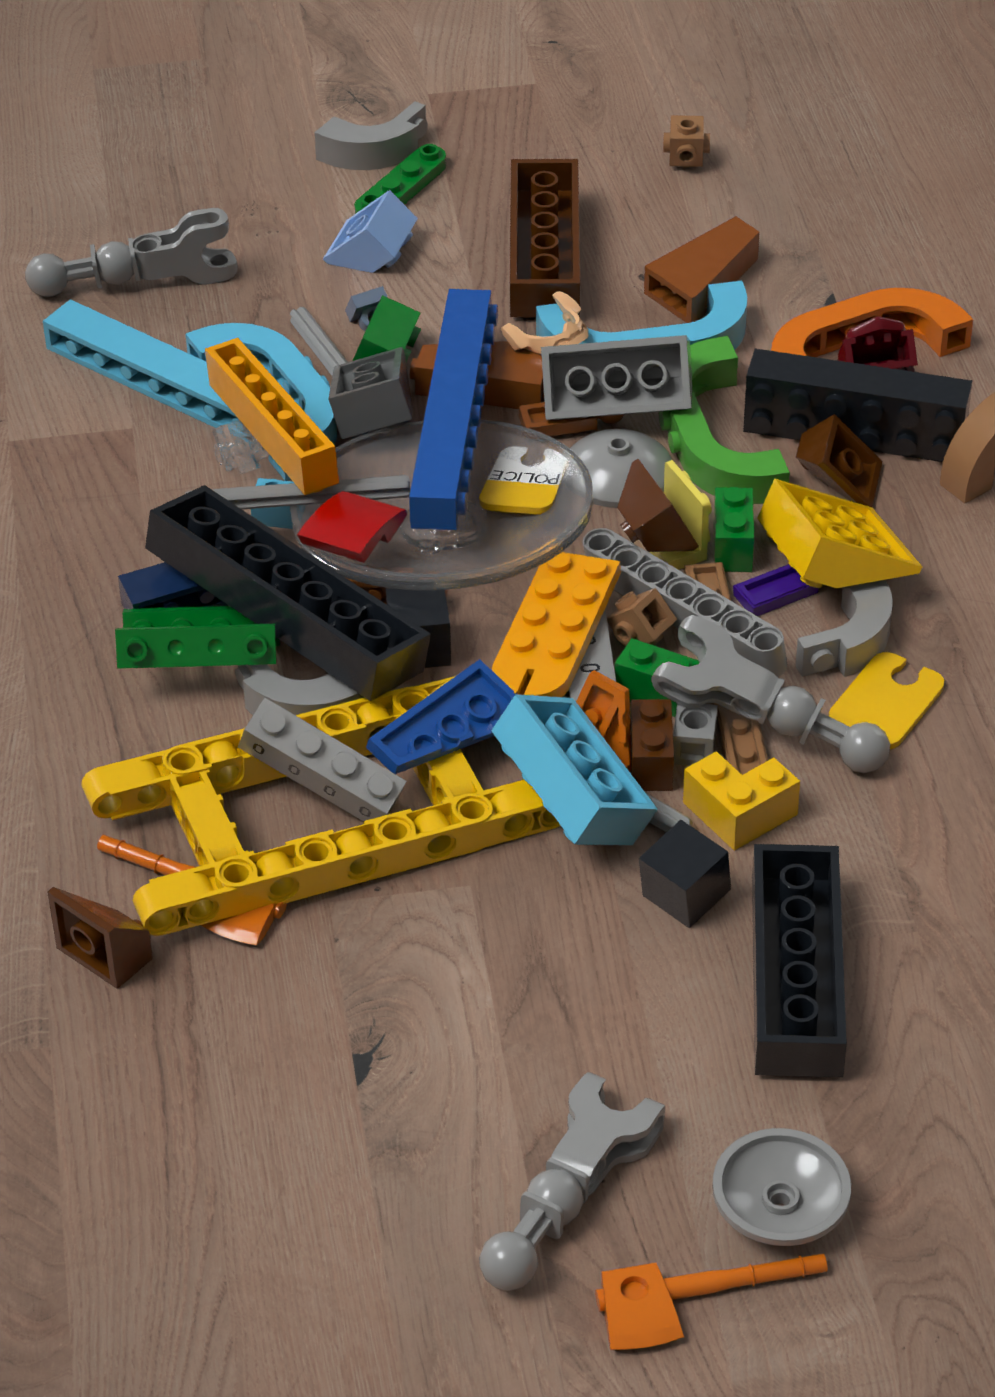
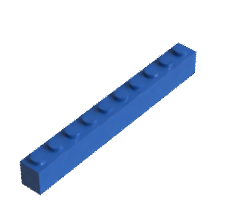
[409,289,498,530]

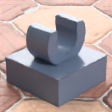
[345,286,387,332]

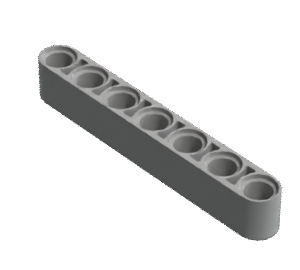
[582,528,788,677]

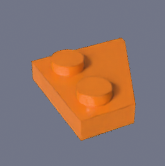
[576,670,631,772]

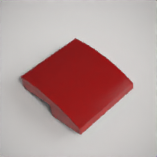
[297,491,408,563]

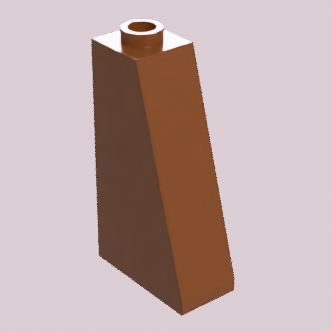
[644,216,760,323]
[409,341,544,409]

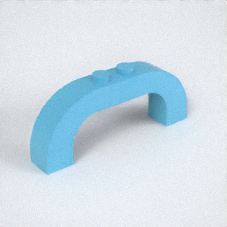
[536,280,747,350]
[185,323,337,481]

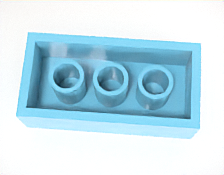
[491,694,658,845]

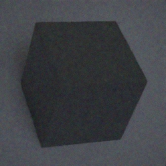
[386,583,451,668]
[638,820,731,928]

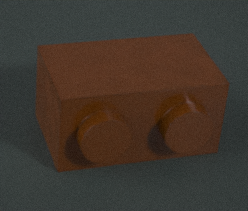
[630,699,674,791]

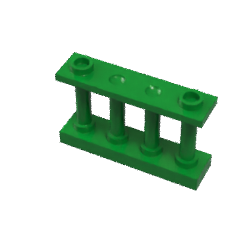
[115,606,281,669]

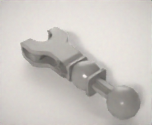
[25,208,238,297]
[652,615,890,774]
[479,1072,665,1291]

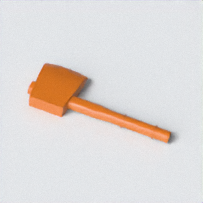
[97,835,287,946]
[595,1253,828,1350]

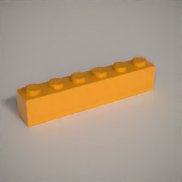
[205,338,339,495]

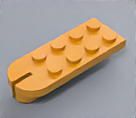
[492,550,621,697]

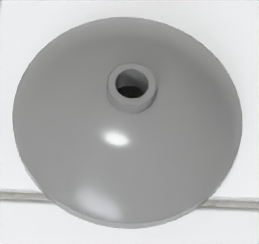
[565,429,672,508]
[712,1128,851,1246]

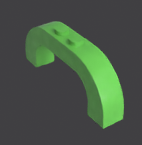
[658,336,790,504]

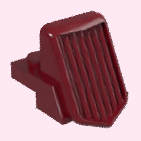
[837,316,918,372]

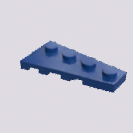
[366,659,517,774]

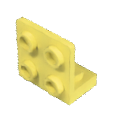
[650,460,712,570]

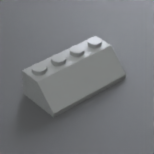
[541,335,692,420]

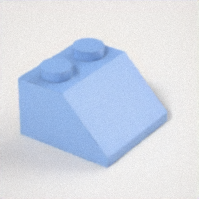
[323,190,418,273]

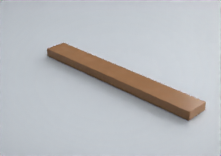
[684,562,768,775]

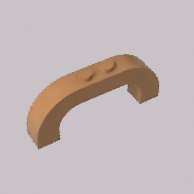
[940,392,995,504]

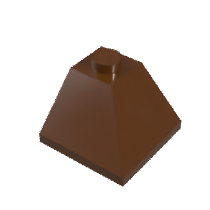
[796,414,883,507]
[617,459,699,552]
[47,887,153,989]

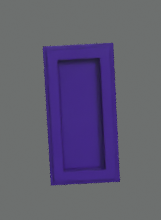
[733,564,819,616]

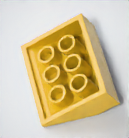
[757,478,922,588]

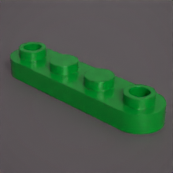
[354,144,446,214]

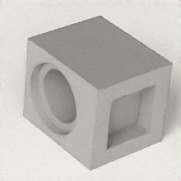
[673,703,718,766]

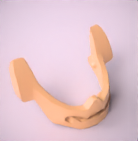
[501,291,589,354]

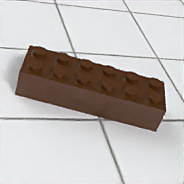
[510,159,580,318]

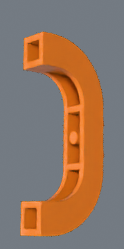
[771,288,973,357]

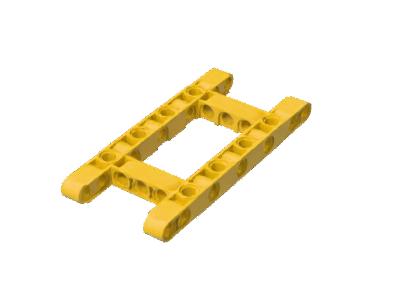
[81,676,561,936]

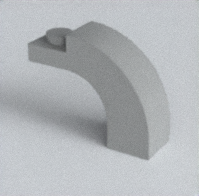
[314,101,428,170]
[796,580,892,677]
[235,664,365,715]

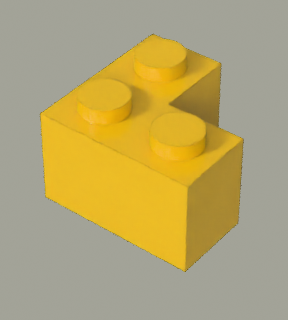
[683,751,800,851]

